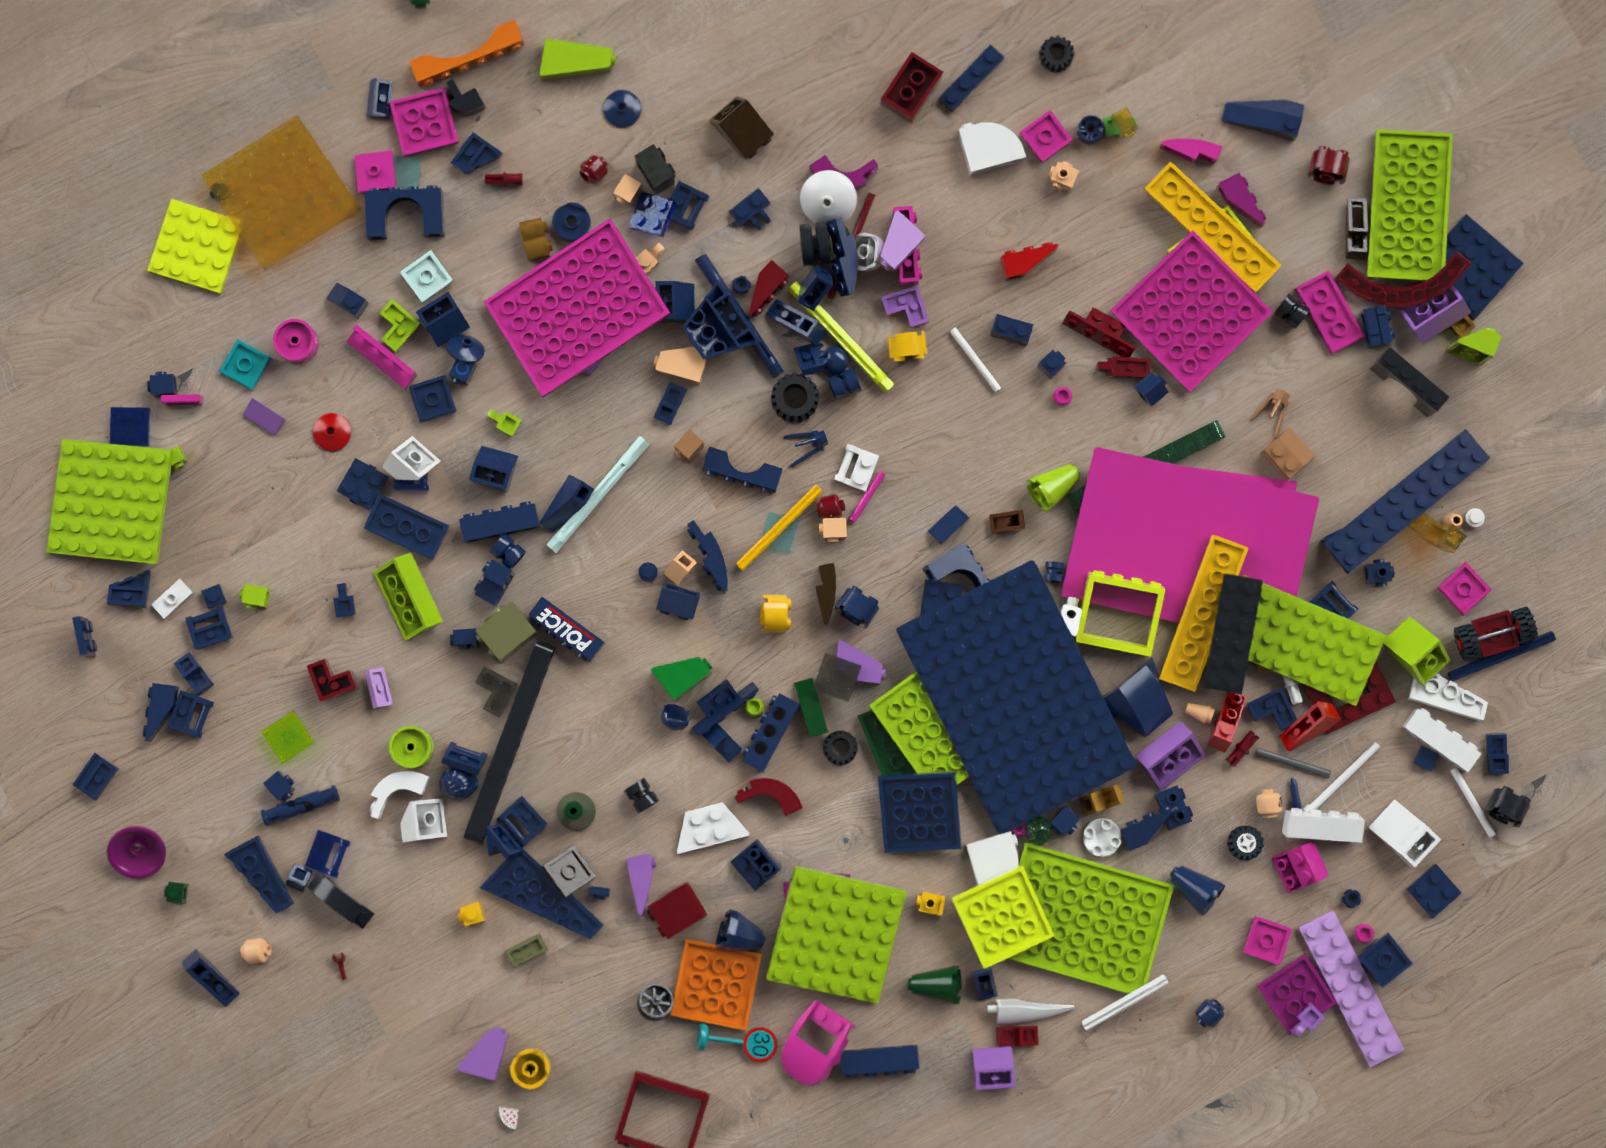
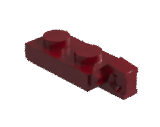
[1097,356,1151,378]

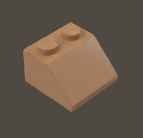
[1261,428,1315,480]

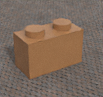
[674,429,705,463]

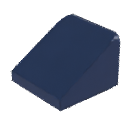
[286,863,313,892]

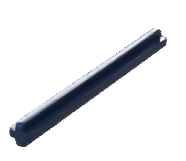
[1448,631,1556,681]

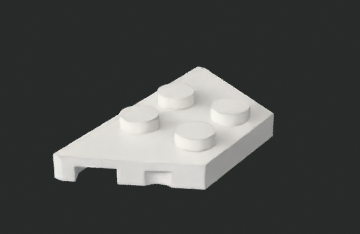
[677,802,750,854]

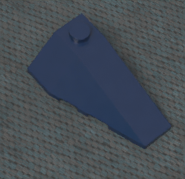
[1221,100,1304,141]

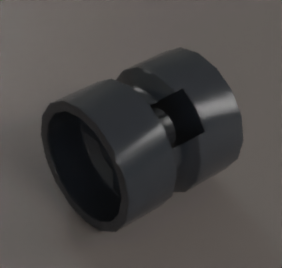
[1274,294,1310,329]
[624,778,659,814]

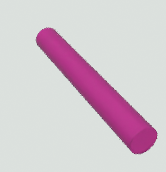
[849,471,885,523]

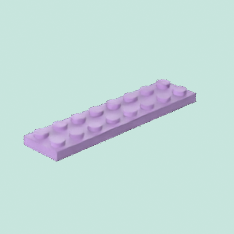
[1298,910,1404,1067]

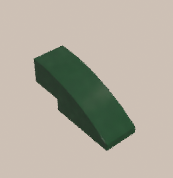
[794,678,828,738]

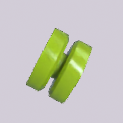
[389,726,434,769]

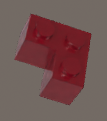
[307,659,359,703]

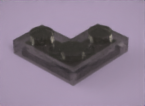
[475,666,518,718]

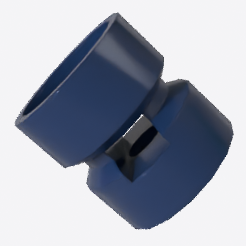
[827,368,861,401]
[490,534,526,569]

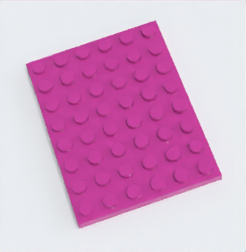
[484,218,671,397]

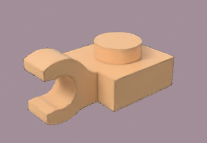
[636,243,665,275]

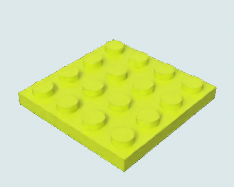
[147,199,245,294]
[952,865,1054,969]

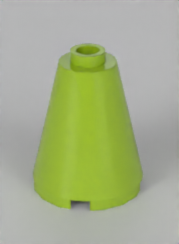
[1026,464,1080,512]

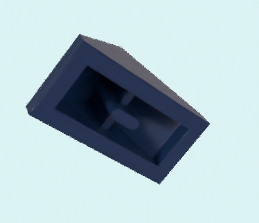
[971,967,998,1001]

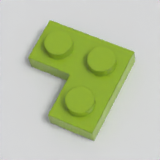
[380,299,421,353]

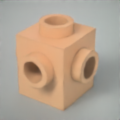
[1048,162,1079,191]

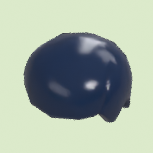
[821,346,849,376]
[661,704,690,731]

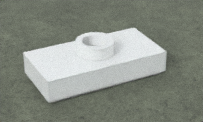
[151,579,193,619]

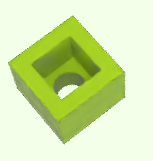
[170,446,188,471]

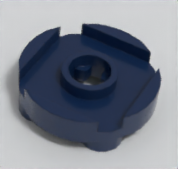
[552,202,591,241]

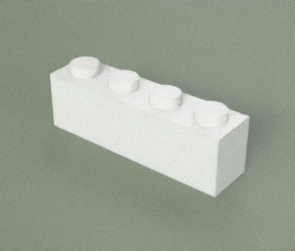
[1401,708,1481,773]
[1282,808,1365,843]

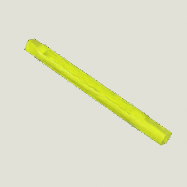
[788,281,894,393]

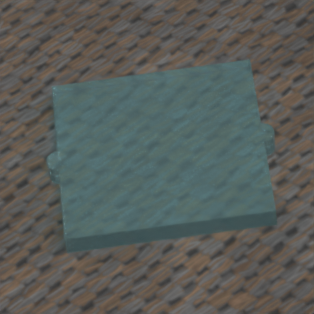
[393,156,422,189]
[762,512,799,552]

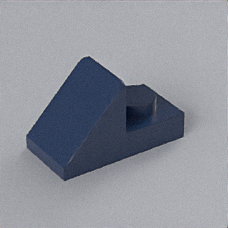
[702,723,742,763]
[485,823,523,860]

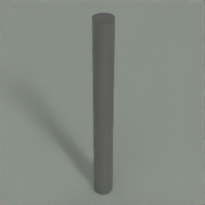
[1255,748,1331,778]

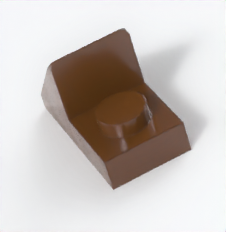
[989,510,1025,534]

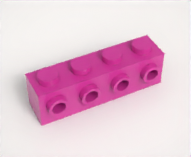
[893,206,922,287]

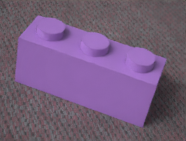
[1398,285,1471,344]
[1135,721,1206,791]

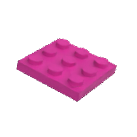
[389,87,459,157]

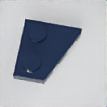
[107,570,151,608]

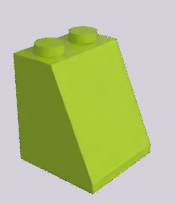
[1383,616,1451,686]

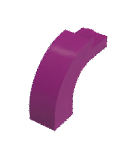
[809,155,878,190]

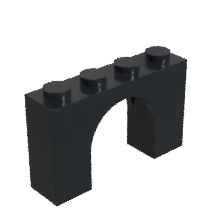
[1370,347,1449,418]

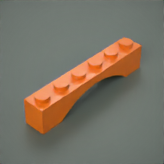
[409,19,525,87]

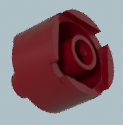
[1308,146,1350,185]

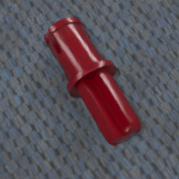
[485,172,523,187]

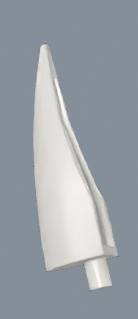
[987,999,1075,1025]

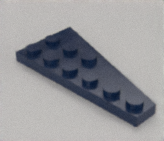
[480,845,604,939]

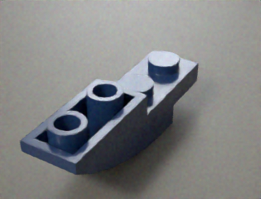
[826,217,858,297]
[687,520,728,593]

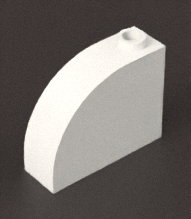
[958,122,1026,176]
[965,831,1018,885]

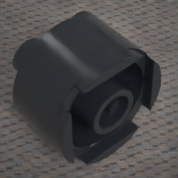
[1485,786,1531,828]

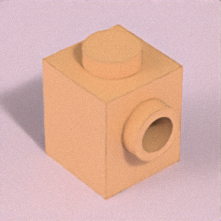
[613,174,642,206]
[819,518,847,543]
[664,550,697,586]

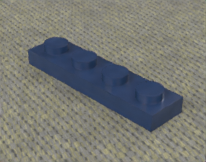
[938,44,1004,112]

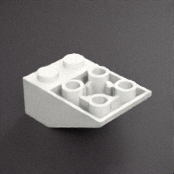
[1368,800,1441,868]

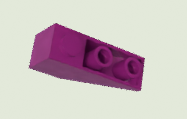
[1217,173,1266,228]

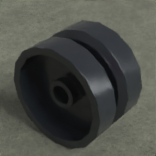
[799,222,831,267]

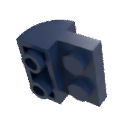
[731,839,782,891]

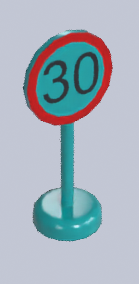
[696,1023,777,1062]

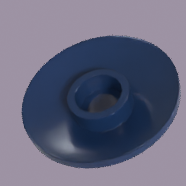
[603,90,641,128]
[447,335,485,363]

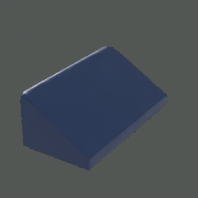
[367,78,393,119]
[928,505,969,545]

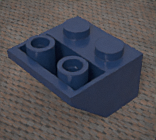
[655,281,695,323]
[416,292,471,347]
[469,445,519,493]

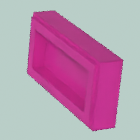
[161,394,203,405]

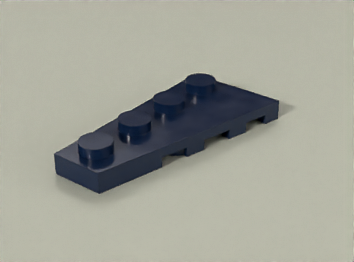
[224,835,295,913]

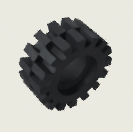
[1039,35,1074,72]
[823,730,858,765]

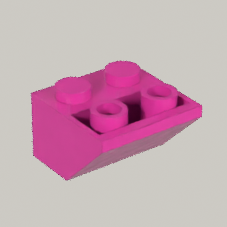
[1272,840,1329,893]

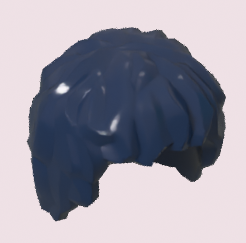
[439,767,479,800]

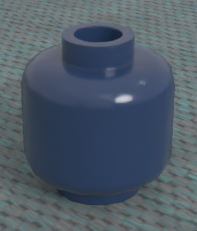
[1195,998,1225,1028]

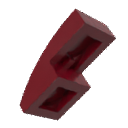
[996,1025,1039,1047]

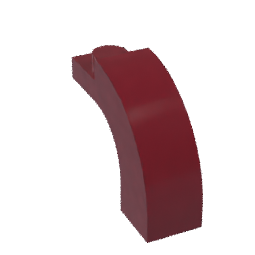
[734,778,803,816]

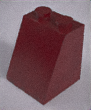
[647,882,708,939]

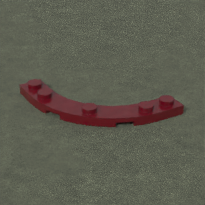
[1335,251,1471,307]

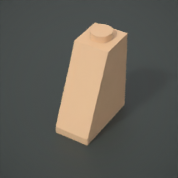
[653,346,708,385]

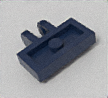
[729,188,771,231]

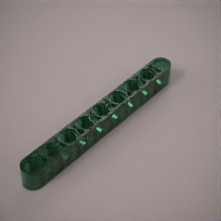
[1067,420,1226,512]

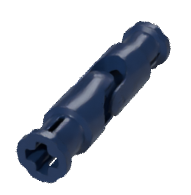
[261,785,340,826]

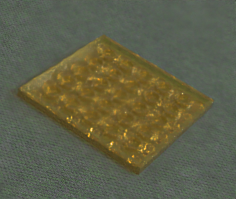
[201,115,361,270]

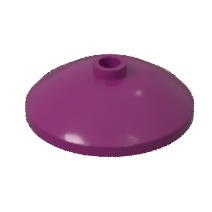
[107,826,166,879]

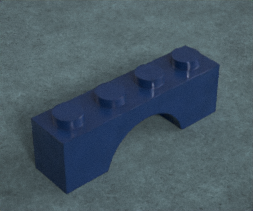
[703,446,783,494]

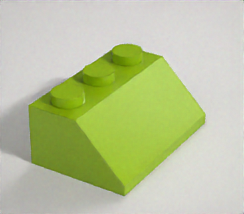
[1446,328,1502,366]

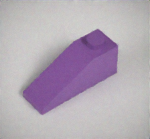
[626,853,656,915]

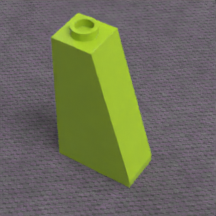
[540,38,617,80]

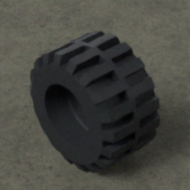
[771,373,819,423]

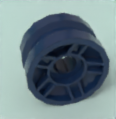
[1077,115,1104,144]

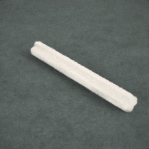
[1082,975,1169,1031]

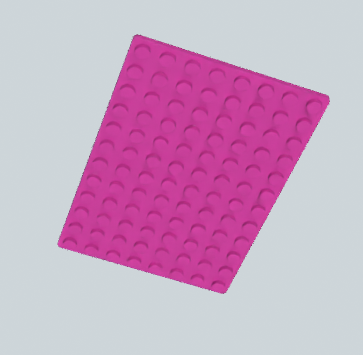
[1061,447,1319,623]

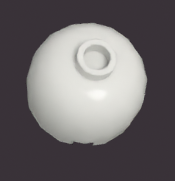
[855,233,885,271]

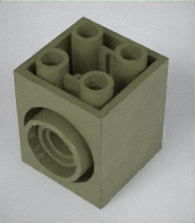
[475,601,538,663]

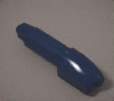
[1290,777,1302,809]

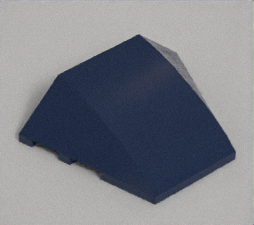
[682,279,761,359]
[1103,657,1173,737]

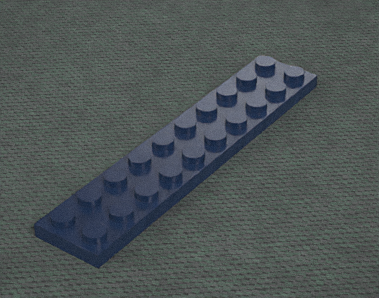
[1323,429,1490,574]

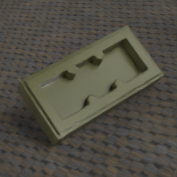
[505,933,548,969]

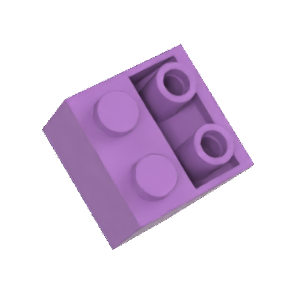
[972,1046,1015,1090]

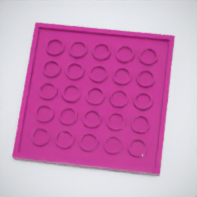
[1110,231,1273,392]

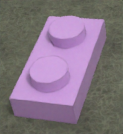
[364,667,393,709]

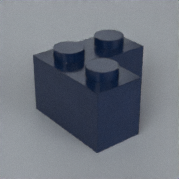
[474,559,515,607]

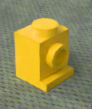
[916,892,946,916]

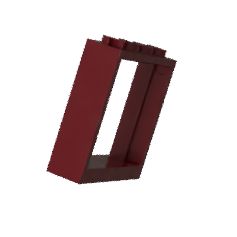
[614,1070,710,1148]

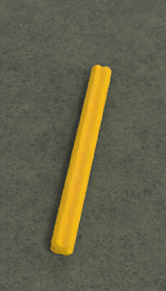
[736,485,822,571]

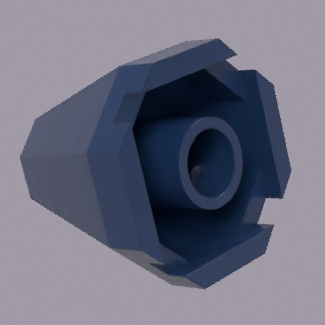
[716,909,765,951]

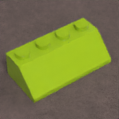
[373,553,443,641]

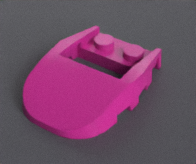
[781,1000,855,1086]

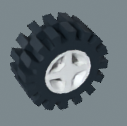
[1227,825,1264,860]

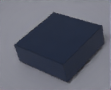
[1413,746,1439,772]

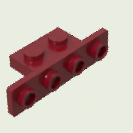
[1062,307,1136,357]

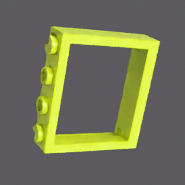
[1075,570,1166,657]

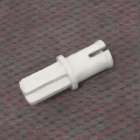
[1283,675,1303,705]

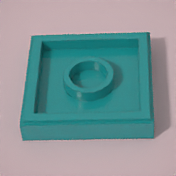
[219,339,272,391]

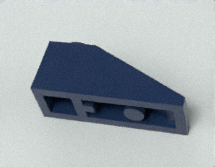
[766,299,827,346]
[182,949,240,1007]

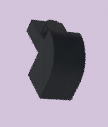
[445,78,486,116]

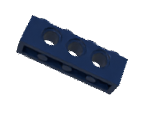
[741,693,800,772]

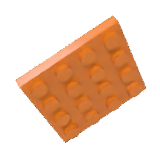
[670,939,762,1031]

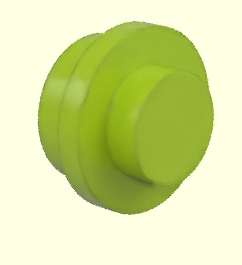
[745,697,764,717]

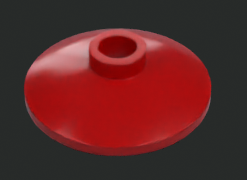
[313,413,351,451]

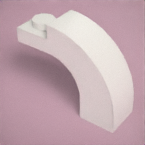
[369,771,431,819]

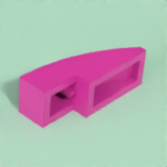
[1160,138,1222,164]

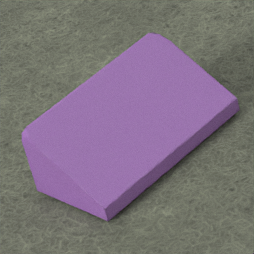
[243,398,286,435]

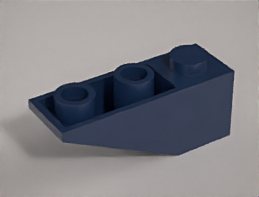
[539,474,594,532]
[143,683,179,742]
[1121,805,1178,851]

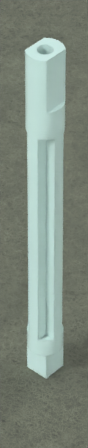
[546,436,650,553]

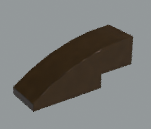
[1345,198,1368,260]
[815,562,836,625]

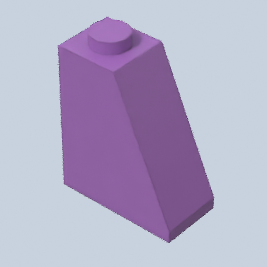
[834,640,886,685]
[457,1027,509,1081]

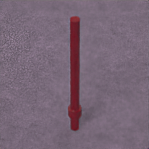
[827,193,876,300]

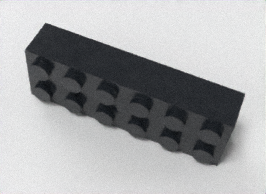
[1203,573,1263,695]

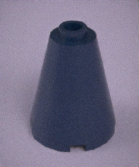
[1170,865,1225,916]

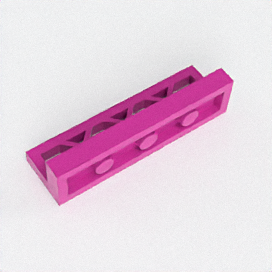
[346,324,418,390]

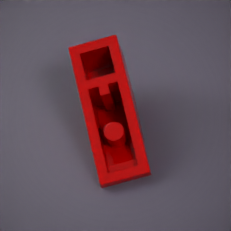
[1279,701,1341,752]

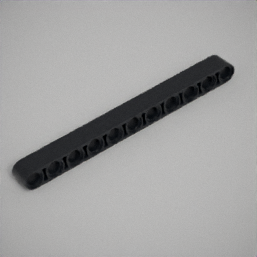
[463,641,555,845]

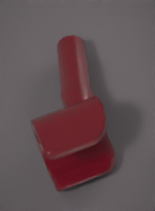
[332,952,347,980]

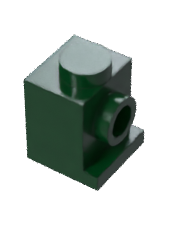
[164,881,189,903]

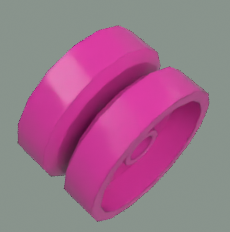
[273,319,319,364]

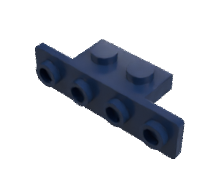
[692,679,759,736]

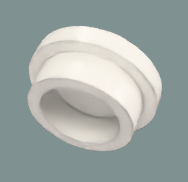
[1465,508,1485,528]

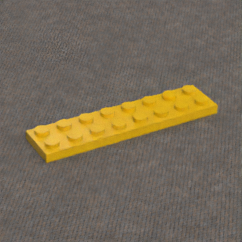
[1144,161,1282,293]
[1159,534,1249,692]

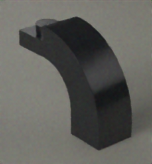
[307,871,375,929]

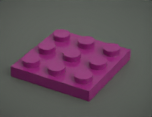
[1256,954,1337,1035]

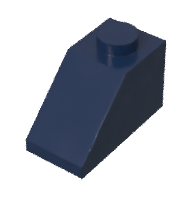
[326,283,369,319]

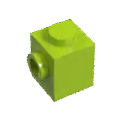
[239,584,271,610]

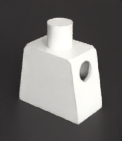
[1060,597,1082,640]

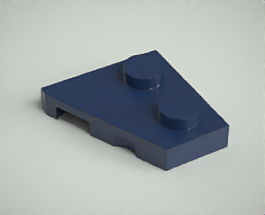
[451,132,503,175]

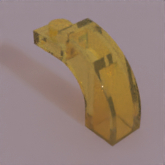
[1408,513,1467,553]

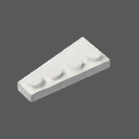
[1408,673,1488,722]

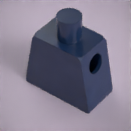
[797,265,833,311]

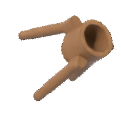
[1250,389,1290,439]

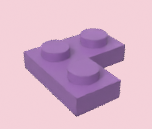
[881,286,929,328]

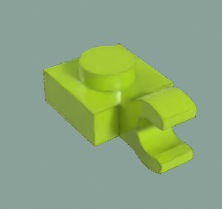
[487,409,522,437]

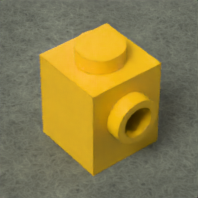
[458,902,486,926]

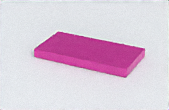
[1294,270,1365,355]

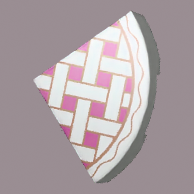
[499,1107,519,1129]

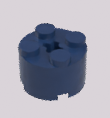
[835,586,879,629]

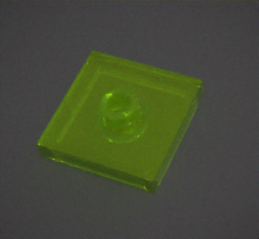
[261,710,315,764]

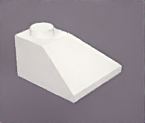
[382,436,441,480]
[400,798,447,842]

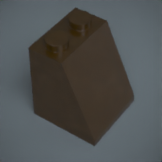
[709,96,775,159]

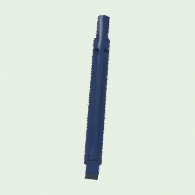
[695,254,784,378]

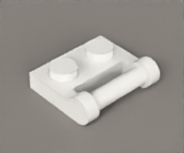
[834,444,879,492]

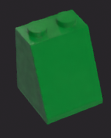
[650,657,712,702]

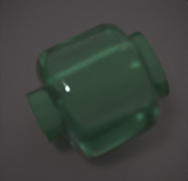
[1026,816,1051,846]

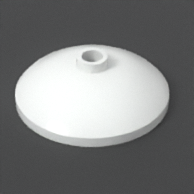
[800,170,857,224]

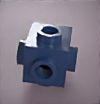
[1364,559,1395,587]

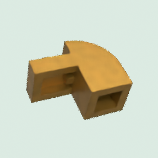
[1079,784,1125,816]

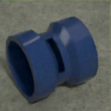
[1044,561,1064,583]

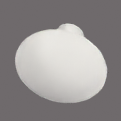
[1083,818,1122,857]

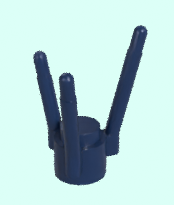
[784,430,828,468]

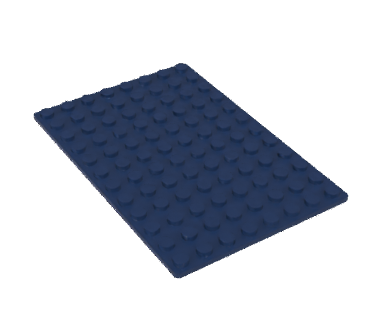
[896,560,1137,834]

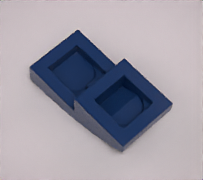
[653,382,688,425]
[174,652,214,696]
[1486,733,1509,774]

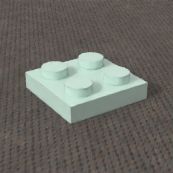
[400,250,454,303]

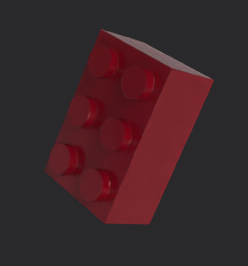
[880,52,944,124]

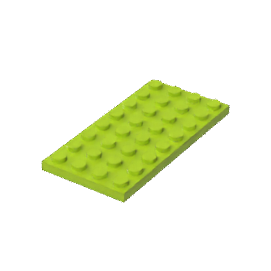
[1367,129,1453,282]
[1243,575,1387,706]

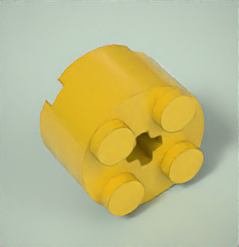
[887,331,928,362]
[760,595,791,633]
[510,1048,551,1089]

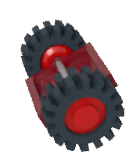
[1454,606,1538,661]

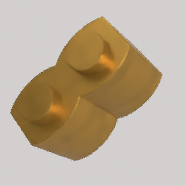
[519,218,553,261]

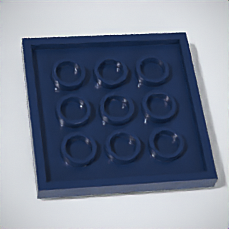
[1446,214,1524,321]
[878,771,962,853]

